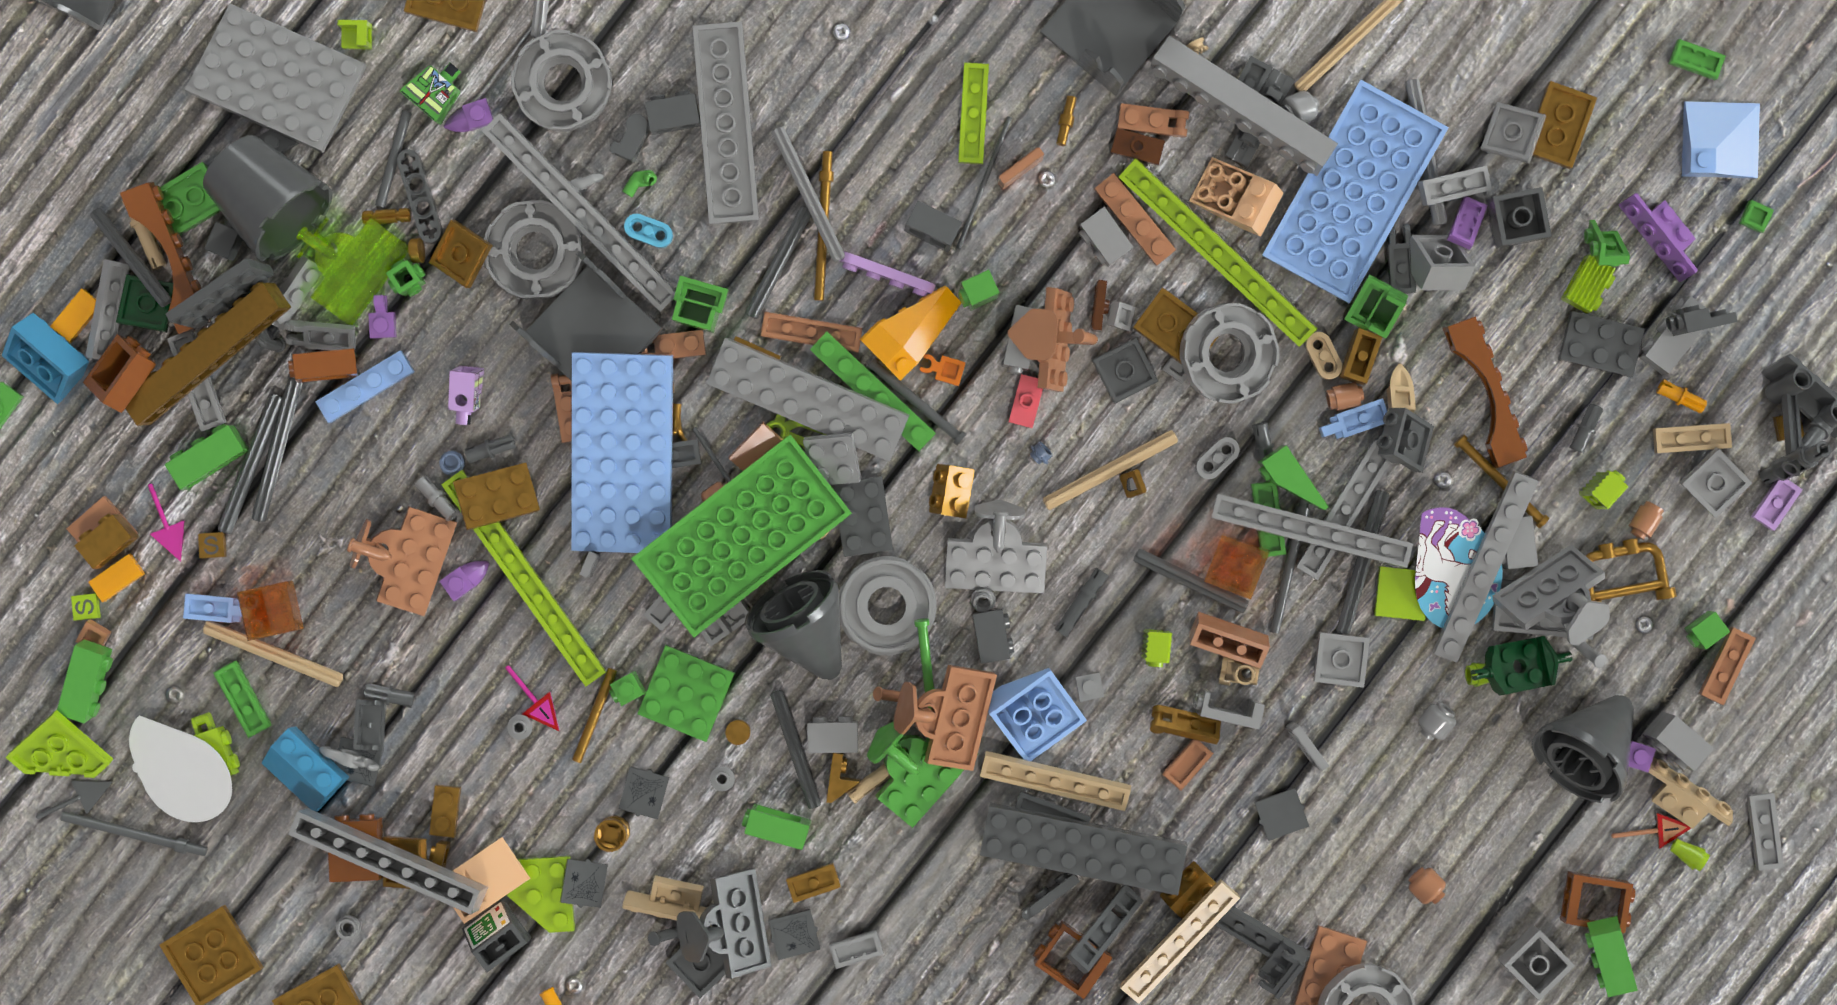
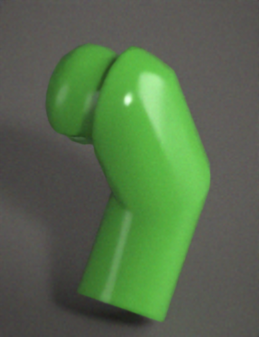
[622,170,657,197]

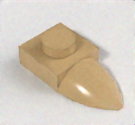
[1387,364,1416,413]

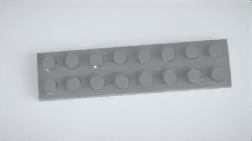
[692,21,759,225]
[707,337,910,461]

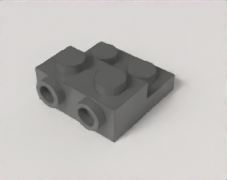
[1666,305,1738,336]
[1377,408,1434,473]

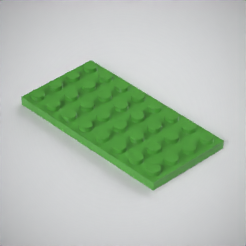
[631,434,852,638]

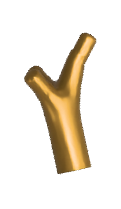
[673,404,687,441]

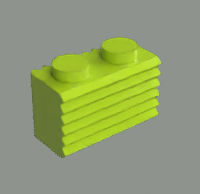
[1561,254,1616,314]
[1579,470,1628,509]
[1141,629,1172,668]

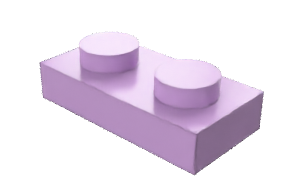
[1751,480,1803,531]

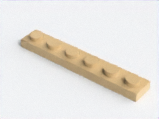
[980,751,1131,811]
[1120,879,1240,1004]

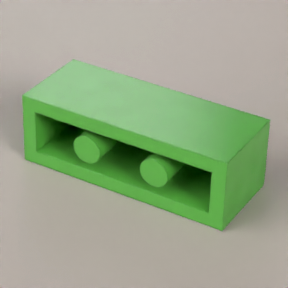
[958,270,1000,311]
[164,424,249,490]
[57,639,113,723]
[1585,916,1638,997]

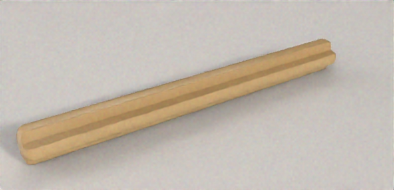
[1294,0,1403,92]
[1043,430,1178,510]
[203,621,343,687]

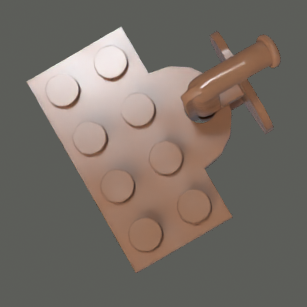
[1008,287,1098,392]
[347,506,457,616]
[873,665,997,771]

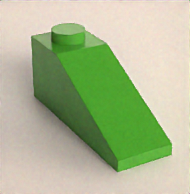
[1258,445,1328,510]

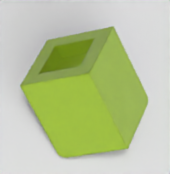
[337,20,372,50]

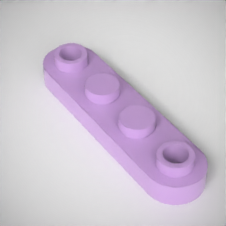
[840,251,936,297]

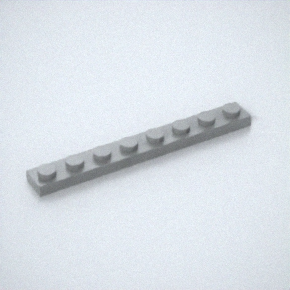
[1432,470,1539,663]
[1211,494,1413,568]

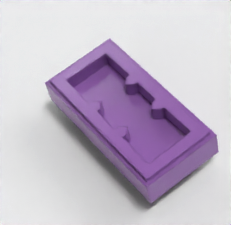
[1447,196,1488,250]

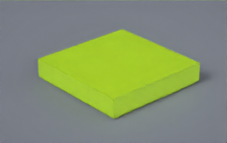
[1374,566,1425,621]

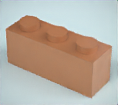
[1189,611,1270,669]

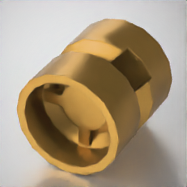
[594,816,630,852]

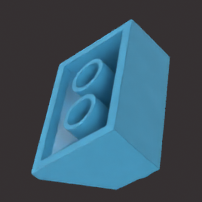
[2,313,89,404]
[262,726,349,812]

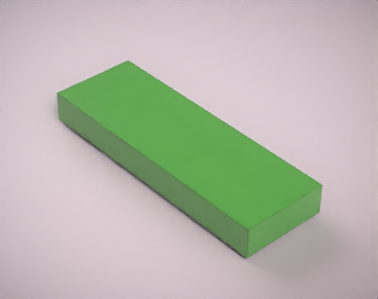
[1251,481,1286,558]
[213,660,272,738]

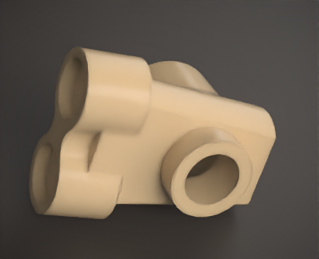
[1219,656,1260,686]

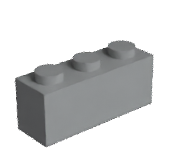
[1639,296,1711,375]

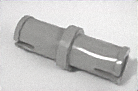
[415,475,460,522]

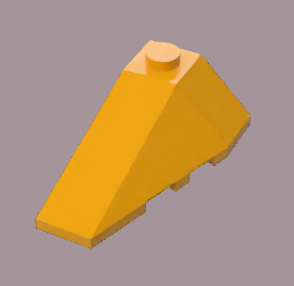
[860,285,961,381]

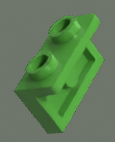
[1584,220,1630,267]

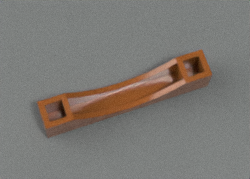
[120,182,211,334]
[1442,316,1528,468]

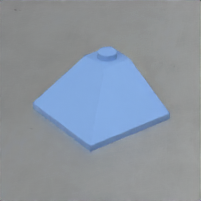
[1682,101,1760,178]
[988,668,1087,761]

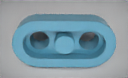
[624,214,673,248]

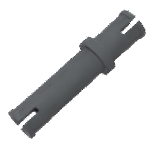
[1055,567,1109,638]

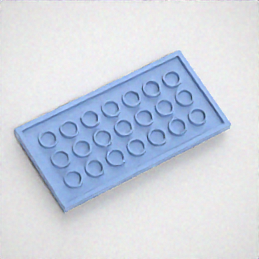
[1262,80,1449,304]
[571,352,673,553]

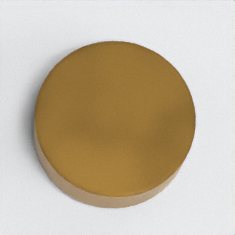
[408,238,425,263]
[725,720,751,745]

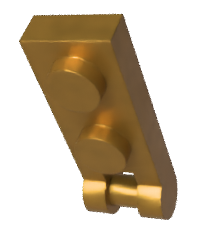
[1150,705,1221,745]

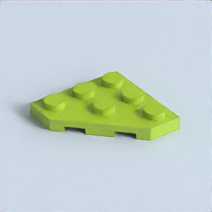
[5,709,113,778]
[507,856,575,933]

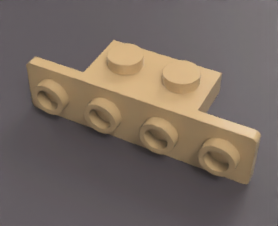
[1649,757,1733,829]
[622,875,712,927]

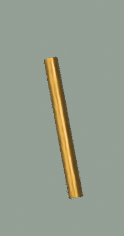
[572,667,617,763]

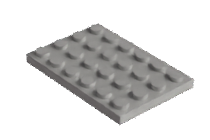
[185,4,367,153]

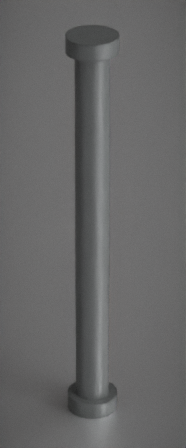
[867,357,966,445]

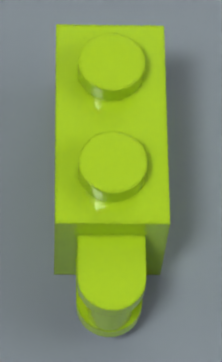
[191,712,240,776]

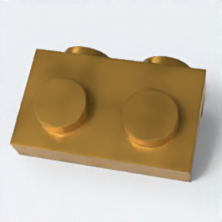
[929,464,975,519]
[1160,861,1216,919]

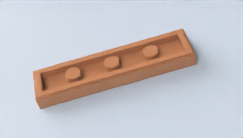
[761,312,863,353]

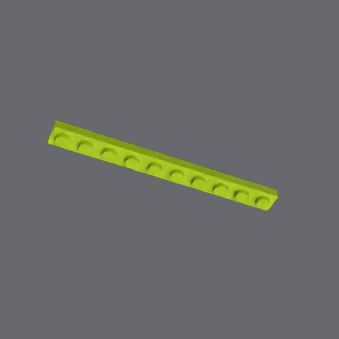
[1119,158,1317,347]
[441,470,607,687]

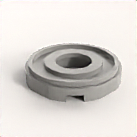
[511,30,612,132]
[484,200,583,299]
[1180,303,1279,403]
[839,556,937,656]
[1318,963,1415,1005]

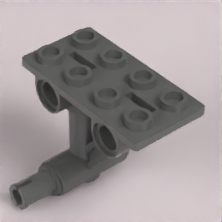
[1760,354,1837,485]

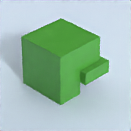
[1344,274,1408,339]
[672,276,729,333]

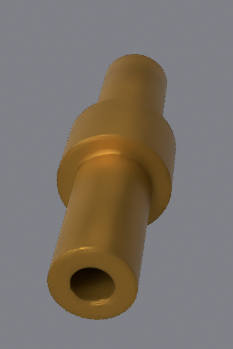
[1056,96,1077,146]

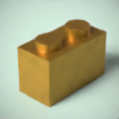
[1339,328,1382,385]
[74,513,139,569]

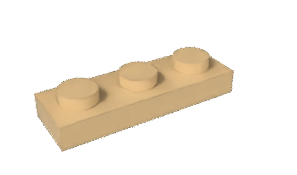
[1653,423,1732,453]

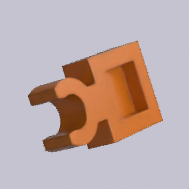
[920,354,966,387]

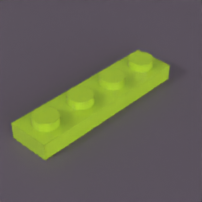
[958,62,989,165]

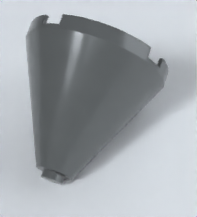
[745,570,842,680]
[1532,695,1634,803]

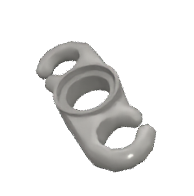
[546,173,604,202]
[319,746,379,771]

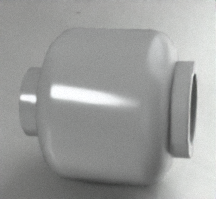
[1281,90,1319,123]
[1419,703,1456,741]

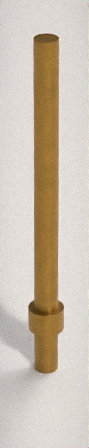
[814,151,834,301]

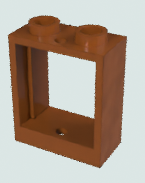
[83,334,156,413]
[288,348,357,383]
[1560,871,1635,934]
[1033,920,1112,999]

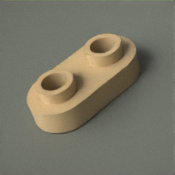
[1305,332,1342,380]

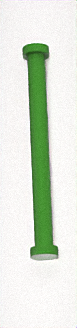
[914,618,934,710]

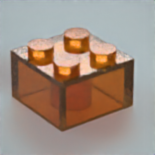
[1204,533,1270,599]

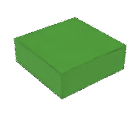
[1739,200,1774,233]

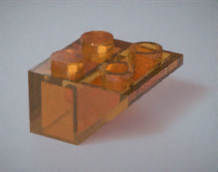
[237,581,304,641]

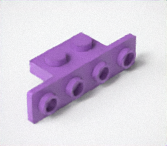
[1619,193,1698,282]

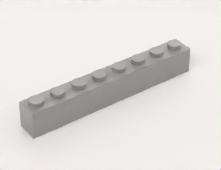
[1149,36,1338,176]
[288,808,488,915]

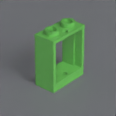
[742,804,811,850]

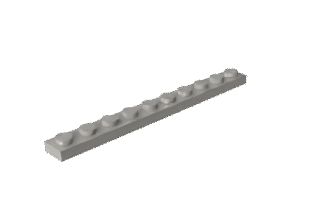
[482,113,676,312]

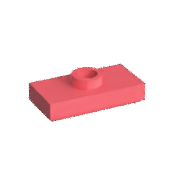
[1008,374,1043,428]

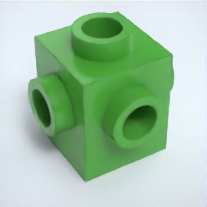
[386,259,426,297]

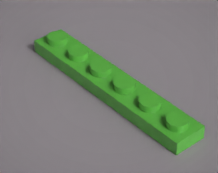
[810,331,936,451]

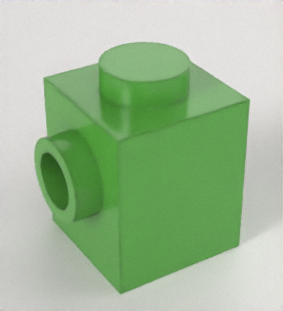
[1684,611,1730,650]
[609,671,647,706]

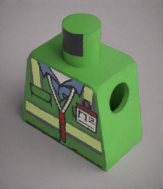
[400,62,461,125]

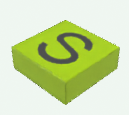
[71,593,101,621]

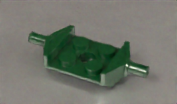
[1471,636,1573,696]

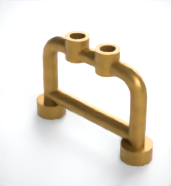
[1586,538,1677,602]

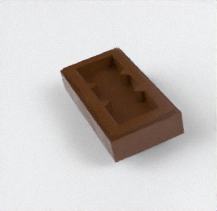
[1110,128,1165,166]
[1090,280,1110,332]

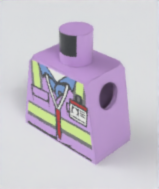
[448,365,484,425]

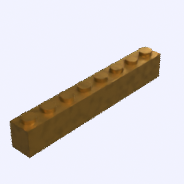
[125,282,292,426]

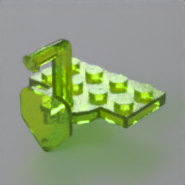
[296,216,408,325]

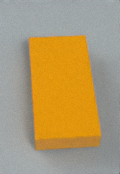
[50,288,96,343]
[88,554,145,602]

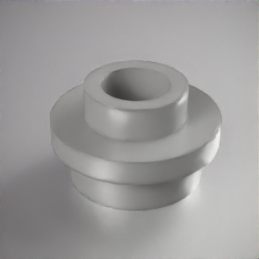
[971,588,996,612]
[507,715,533,740]
[710,766,735,791]
[336,915,361,940]

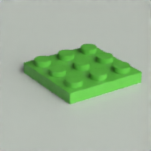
[638,645,735,742]

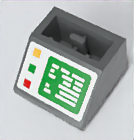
[462,898,531,972]

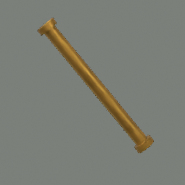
[1454,434,1550,528]

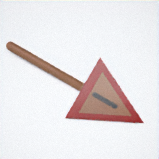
[1611,813,1691,849]

